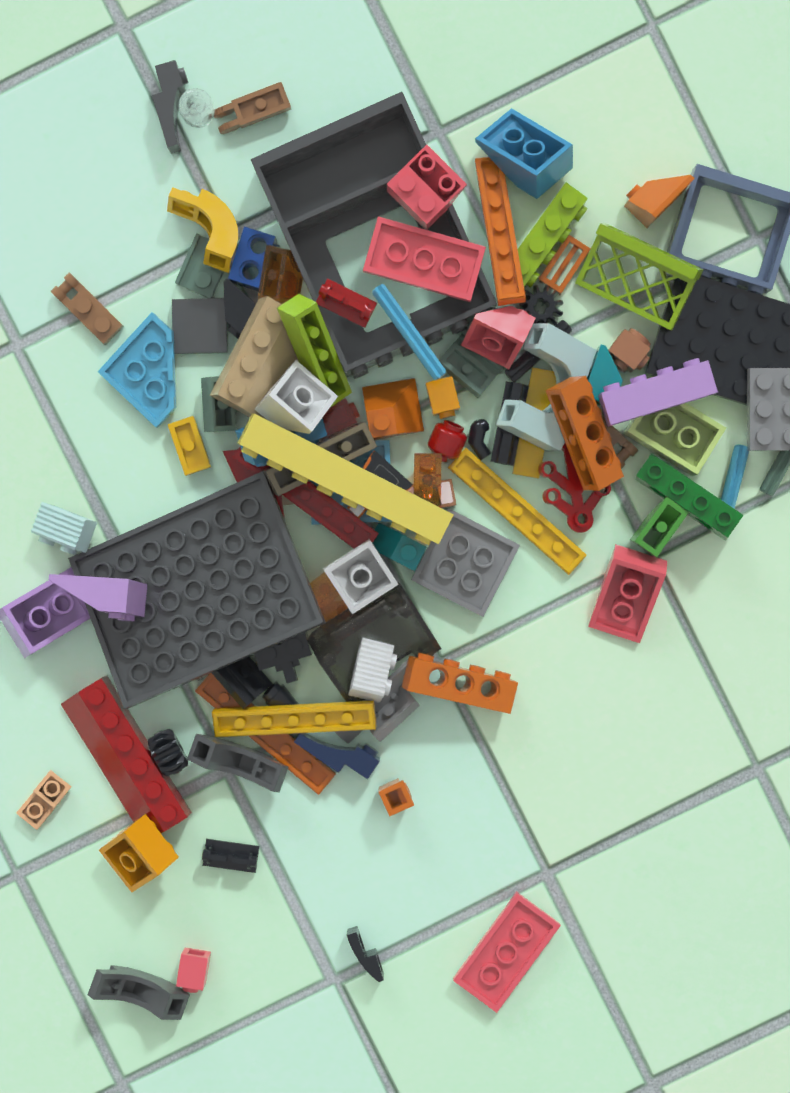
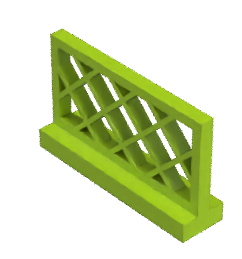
[575,223,703,330]

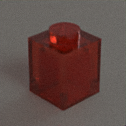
[322,398,360,437]

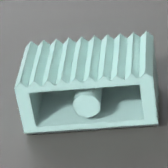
[31,502,97,555]

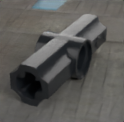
[490,381,529,466]

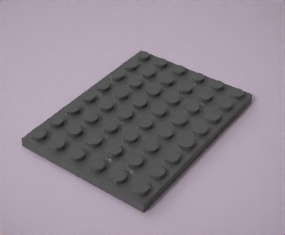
[68,471,326,709]

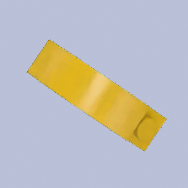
[167,187,238,273]

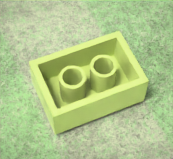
[623,403,726,476]

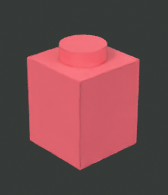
[176,947,211,993]

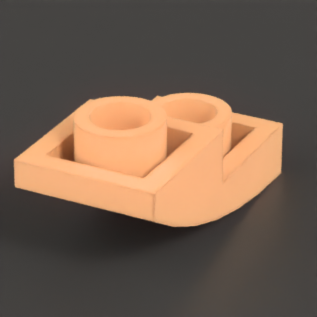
[16,770,72,830]

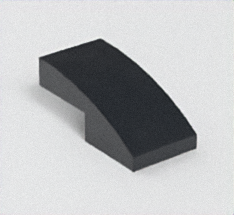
[346,926,384,982]

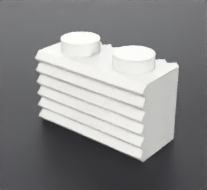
[348,638,397,703]

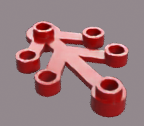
[538,443,611,533]

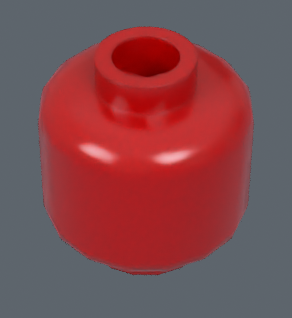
[427,420,467,462]

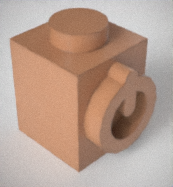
[608,328,651,373]

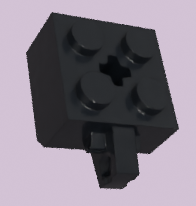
[254,631,313,684]

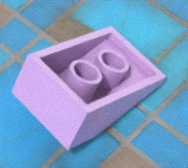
[0,567,91,659]
[48,574,147,621]

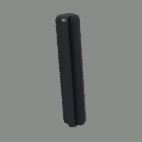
[505,320,572,382]

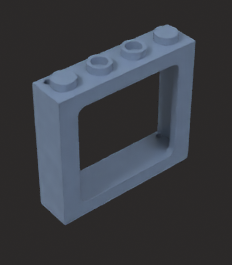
[667,164,790,295]

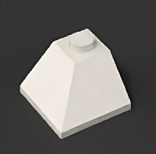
[255,360,338,434]
[323,539,399,614]

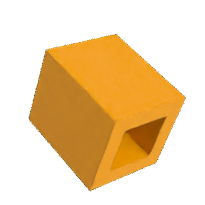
[425,376,460,419]

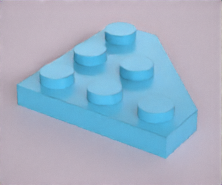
[97,312,176,428]

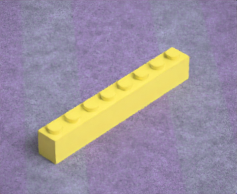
[237,413,454,545]

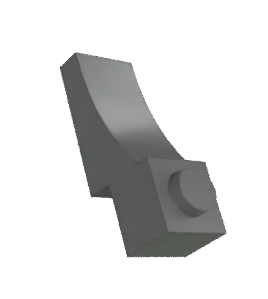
[152,60,189,154]

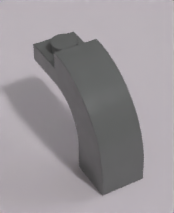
[187,734,289,793]
[87,965,190,1020]

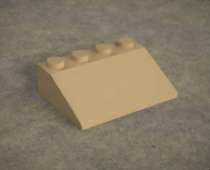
[210,296,299,420]

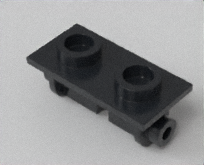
[202,838,260,873]

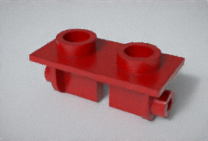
[316,278,377,328]

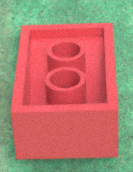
[588,544,667,643]

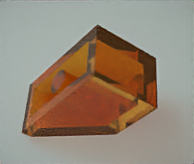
[258,245,303,304]
[414,453,442,508]

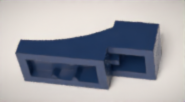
[294,733,380,780]

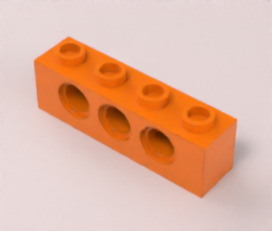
[545,376,624,491]
[402,653,518,714]

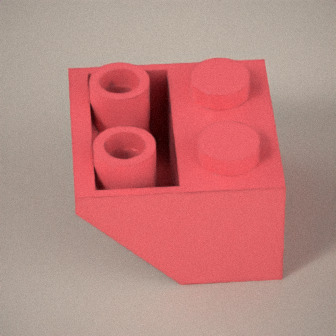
[387,145,467,230]

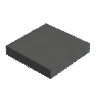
[172,298,228,354]

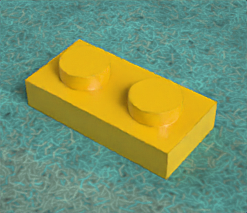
[167,416,212,476]

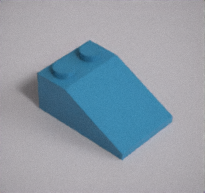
[475,108,573,199]

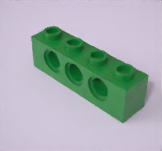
[635,453,744,541]

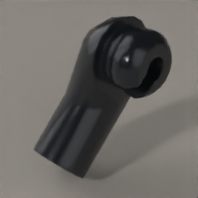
[468,419,491,460]

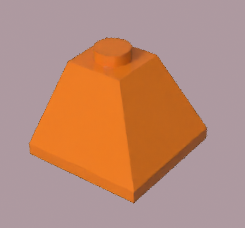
[624,175,695,228]
[362,378,424,440]

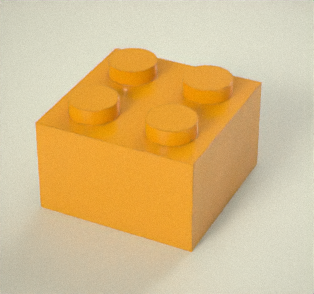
[99,814,179,892]

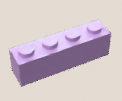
[598,358,718,427]

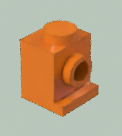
[378,778,415,817]

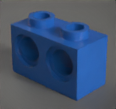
[228,226,280,292]

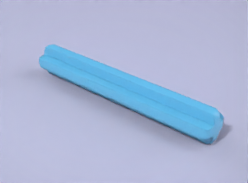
[372,284,446,380]

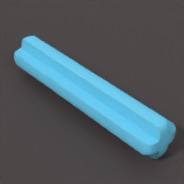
[721,444,749,509]

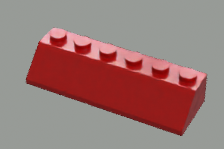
[61,676,192,833]

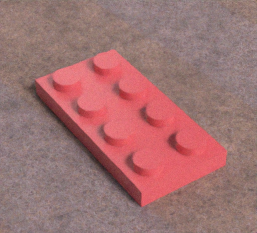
[363,216,486,302]
[453,891,561,1013]

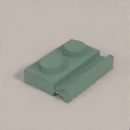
[175,233,224,298]
[439,333,504,398]

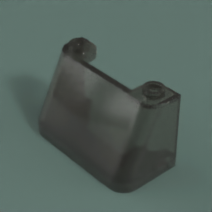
[308,582,442,702]

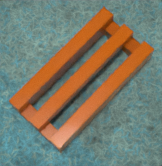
[538,235,591,295]

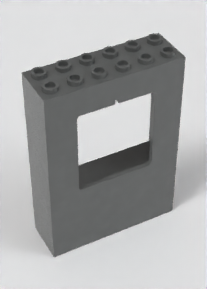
[250,91,497,379]

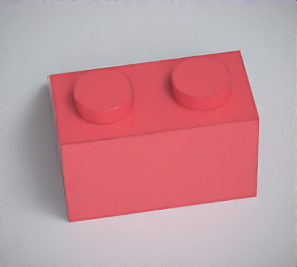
[461,306,536,369]

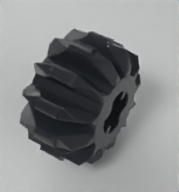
[518,285,563,326]
[148,729,188,777]

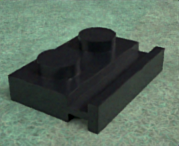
[212,656,273,709]

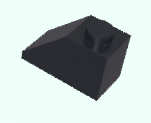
[223,278,256,339]

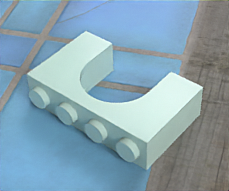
[496,323,597,451]

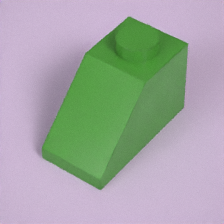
[630,497,689,557]

